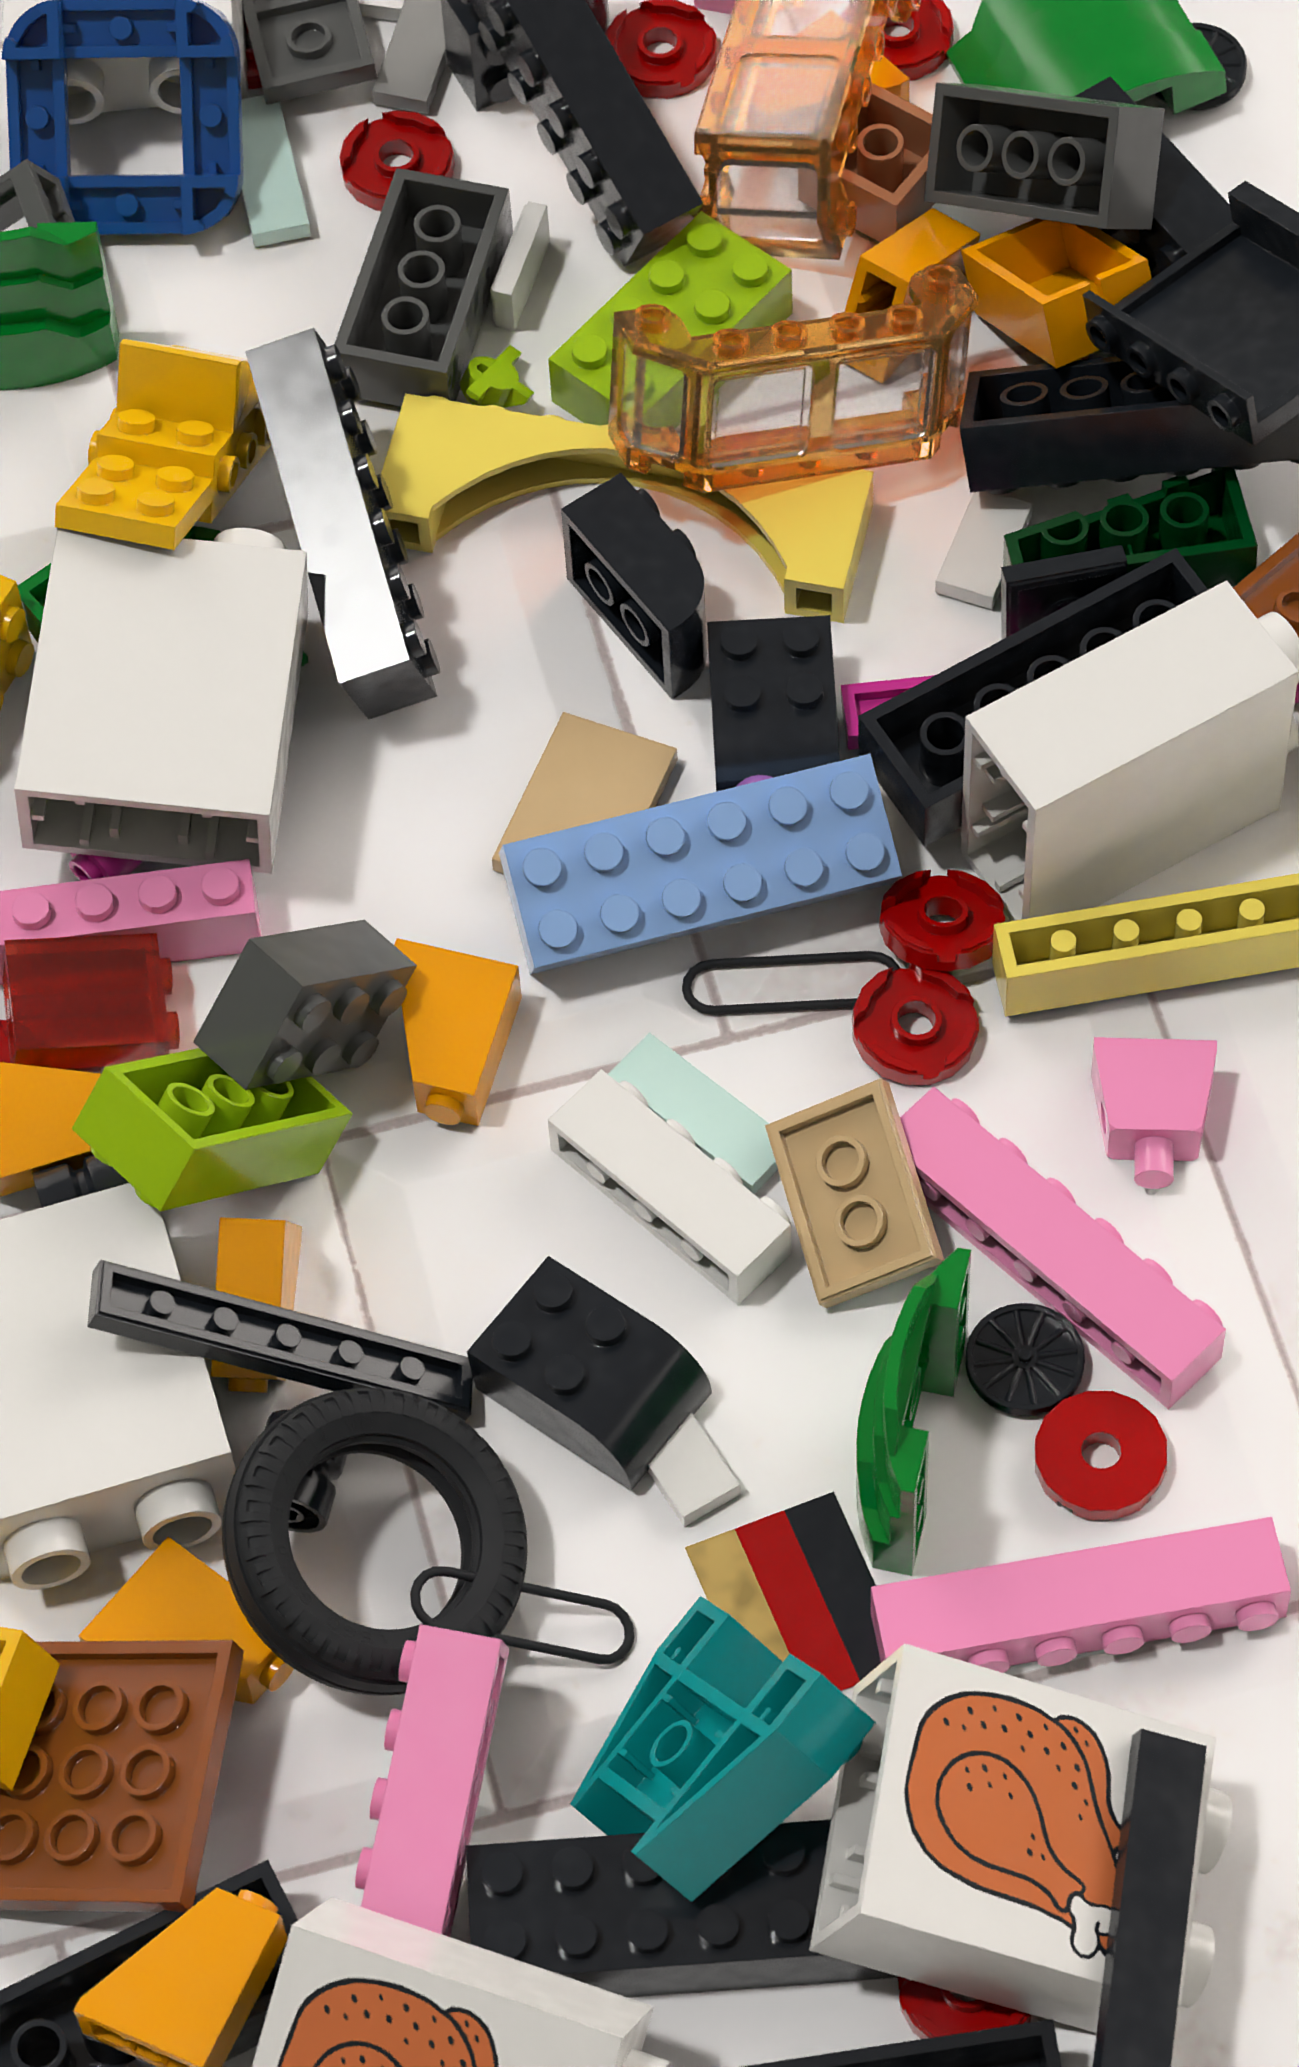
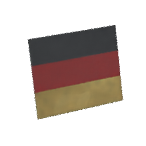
[685,1491,881,1691]

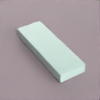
[241,95,311,247]
[608,1032,778,1194]

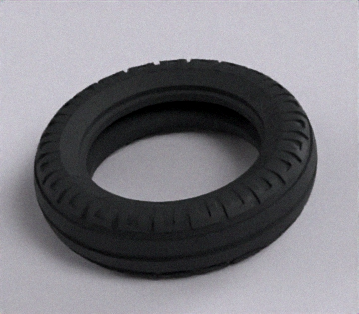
[222,1388,527,1696]

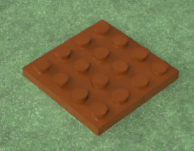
[0,1640,244,1913]

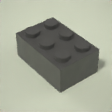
[193,919,417,1090]

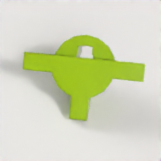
[459,345,534,408]

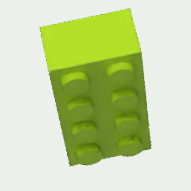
[548,211,793,435]
[72,1048,353,1212]

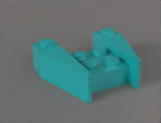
[570,1596,876,1902]

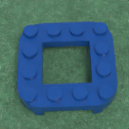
[2,0,244,235]

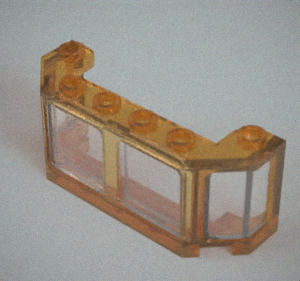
[694,0,921,260]
[608,264,979,493]

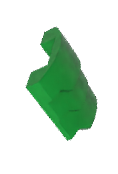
[946,0,1227,115]
[0,222,119,390]
[856,1247,971,1576]

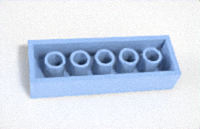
[499,753,902,975]

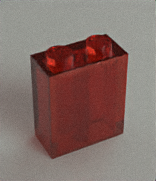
[1,933,180,1074]

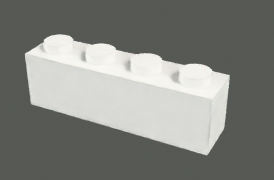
[547,1069,792,1306]

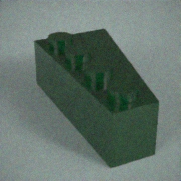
[1003,467,1258,590]

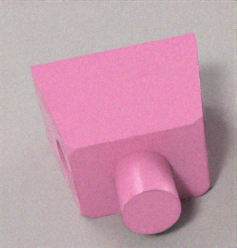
[1091,1037,1217,1189]

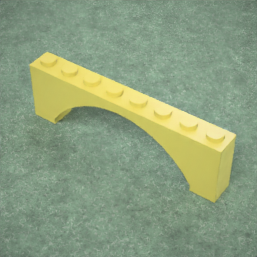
[381,393,873,623]

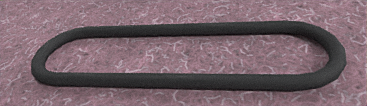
[682,951,900,1015]
[410,1566,635,1664]

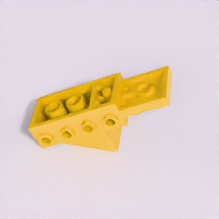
[55,339,271,550]

